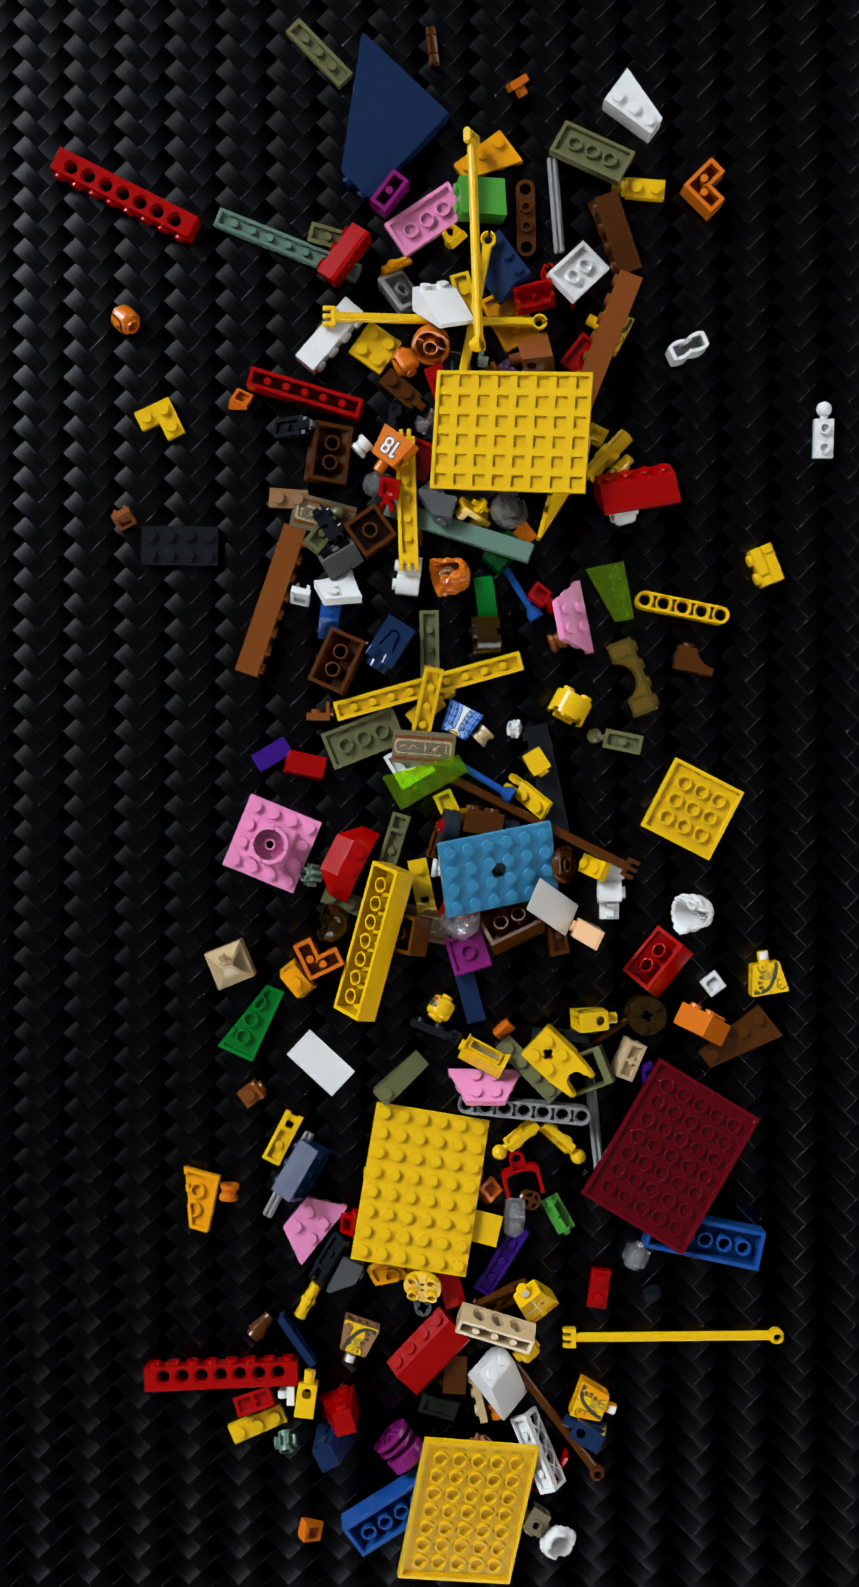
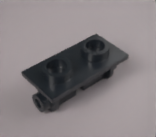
[312,504,346,544]

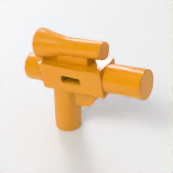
[378,256,412,278]

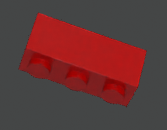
[317,223,372,289]
[622,925,693,998]

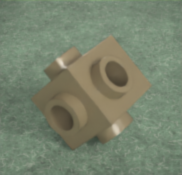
[523,1500,551,1538]

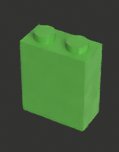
[453,175,507,225]

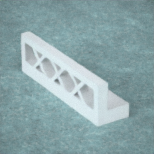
[510,1406,566,1495]

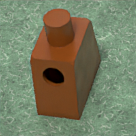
[508,331,555,372]

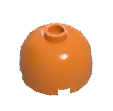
[411,324,450,365]

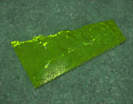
[382,755,468,810]

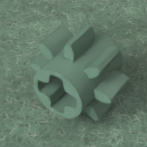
[300,863,323,887]
[274,1429,298,1454]

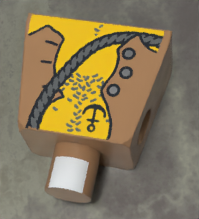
[340,1312,380,1364]

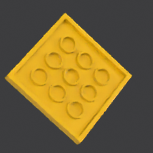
[640,757,744,861]

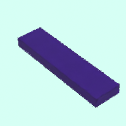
[474,1221,530,1295]

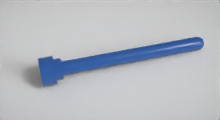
[503,567,543,622]
[454,757,517,804]

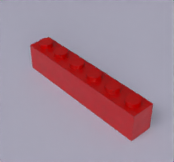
[246,366,364,423]

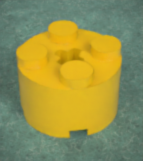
[547,685,592,727]

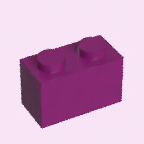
[370,169,409,220]

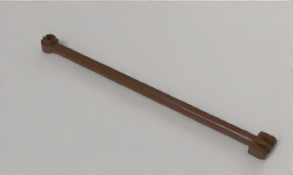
[435,766,641,880]
[468,1297,605,1481]

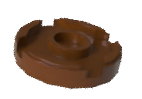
[552,845,576,884]

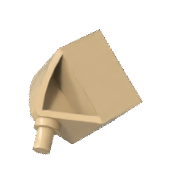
[204,938,257,990]

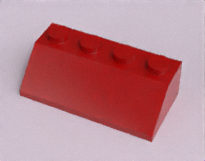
[594,463,681,515]
[386,1306,471,1395]

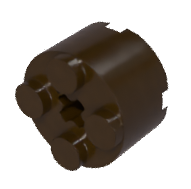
[471,615,501,655]
[624,994,667,1036]

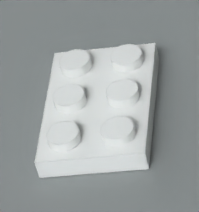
[545,241,610,304]

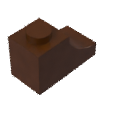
[671,642,714,677]

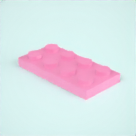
[384,181,460,257]

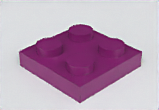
[444,928,492,977]

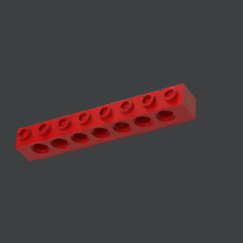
[50,147,201,244]
[144,1354,300,1392]

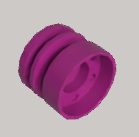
[374,1419,423,1475]

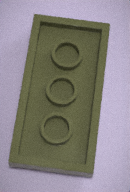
[548,120,635,187]
[321,706,401,770]

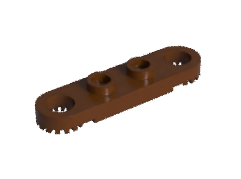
[515,179,536,259]

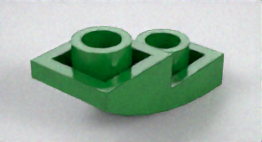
[473,575,498,616]

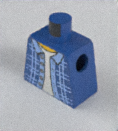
[441,699,484,741]

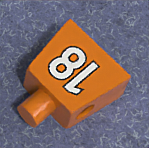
[372,423,419,475]

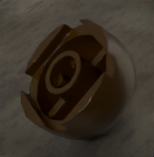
[318,903,352,942]

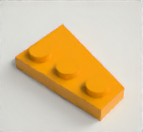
[453,130,523,177]
[184,1166,222,1233]

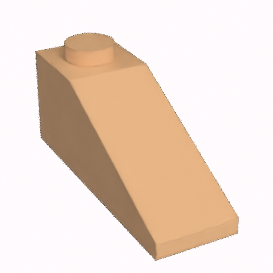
[569,917,605,951]

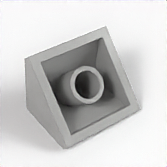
[377,270,415,314]

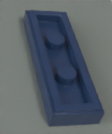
[455,972,486,1024]
[277,1310,318,1368]

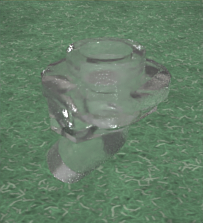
[415,408,435,435]

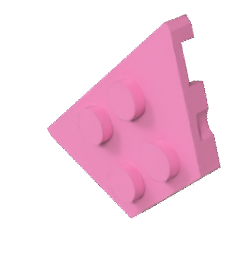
[552,580,594,654]
[448,1069,522,1106]
[283,1196,348,1264]

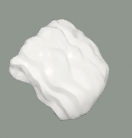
[670,894,714,935]

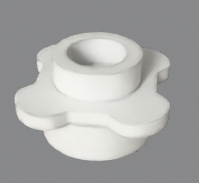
[507,719,522,738]

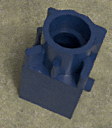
[365,614,416,675]

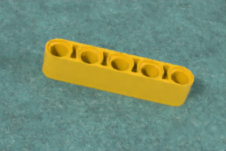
[634,591,730,625]

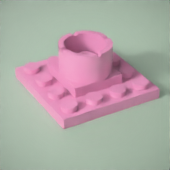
[222,794,323,893]

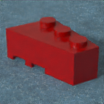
[317,1385,359,1437]

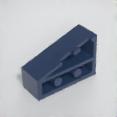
[312,1419,361,1473]

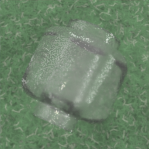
[363,471,391,498]
[622,1240,650,1271]

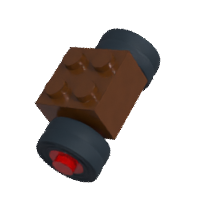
[437,805,520,842]

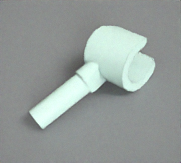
[477,351,489,368]

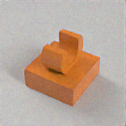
[505,73,529,99]

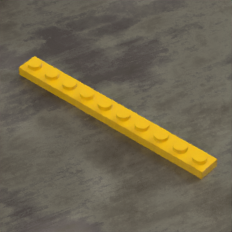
[333,651,524,721]

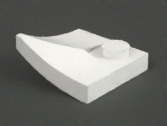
[314,569,362,606]

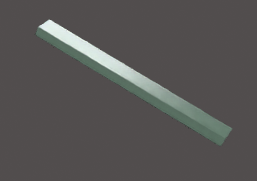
[213,207,363,285]
[383,500,534,564]

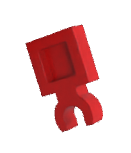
[378,476,401,513]
[525,581,555,615]

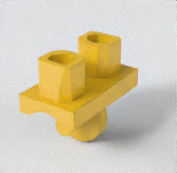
[455,496,491,528]

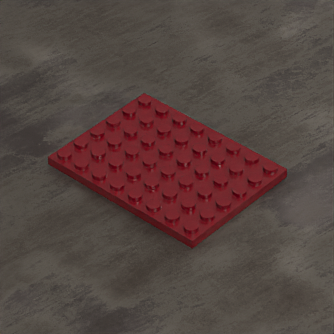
[581,1058,760,1255]

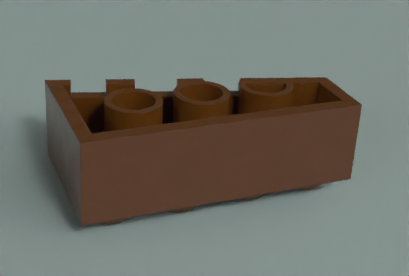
[588,189,642,274]

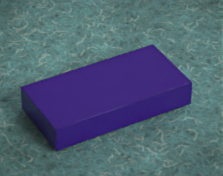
[251,736,292,772]

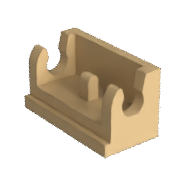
[610,1035,647,1082]

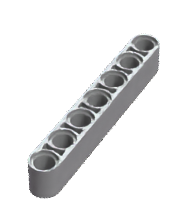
[458,1095,591,1126]

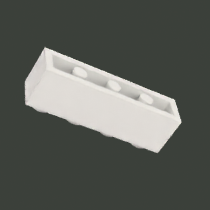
[295,296,363,375]

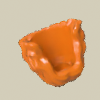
[429,557,471,597]

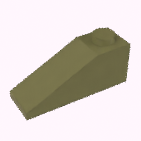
[373,1050,429,1106]

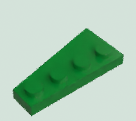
[218,984,285,1062]

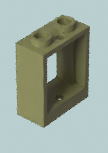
[566,1044,616,1099]

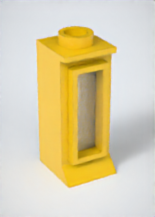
[458,1034,511,1079]

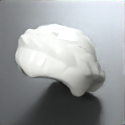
[539,1525,576,1560]

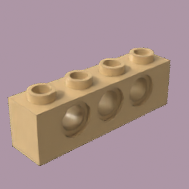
[455,1302,536,1355]

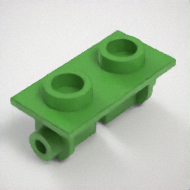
[541,1192,575,1235]

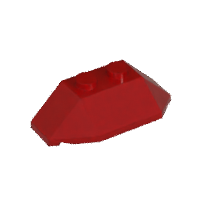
[320,826,380,903]

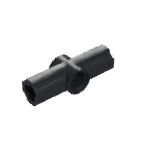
[532,1027,590,1047]

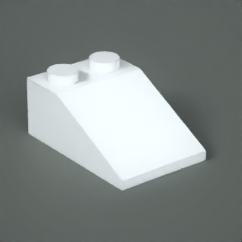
[412,280,473,328]
[468,1346,527,1420]

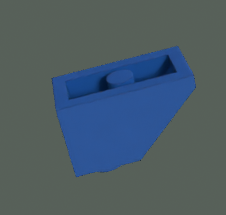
[318,602,343,640]

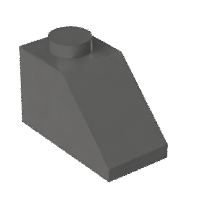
[418,488,457,526]
[326,1251,366,1293]

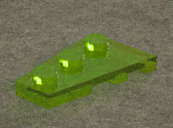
[586,561,634,623]

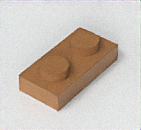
[269,488,309,510]

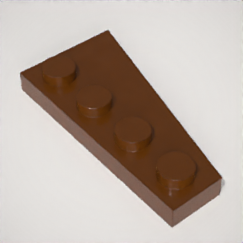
[698,1005,783,1068]

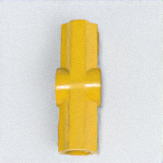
[587,429,633,483]

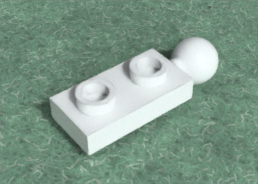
[812,401,834,459]

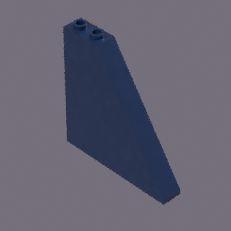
[341,33,449,205]

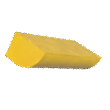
[471,1210,503,1247]

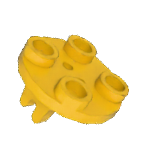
[403,1270,442,1303]

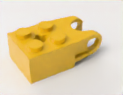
[521,1023,595,1097]

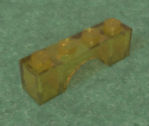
[606,637,659,718]

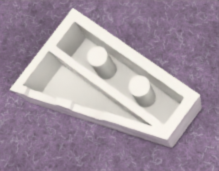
[602,68,663,144]

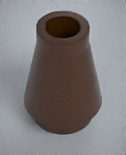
[247,1311,274,1342]

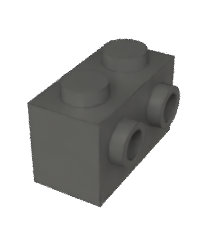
[317,535,364,580]

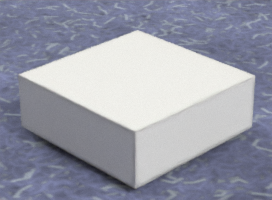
[699,970,726,997]

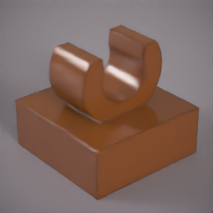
[111,505,137,532]

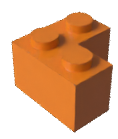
[680,157,725,221]
[293,936,346,981]
[673,1002,731,1047]

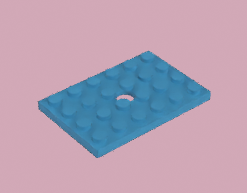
[436,820,558,918]

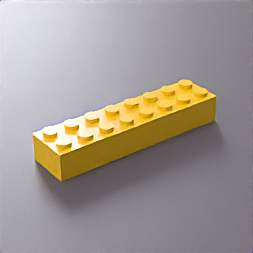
[333,861,415,1022]

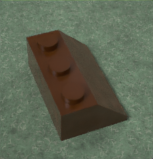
[304,420,353,485]
[307,626,370,697]
[475,901,546,956]

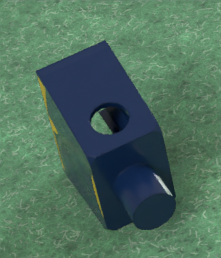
[561,1413,607,1454]

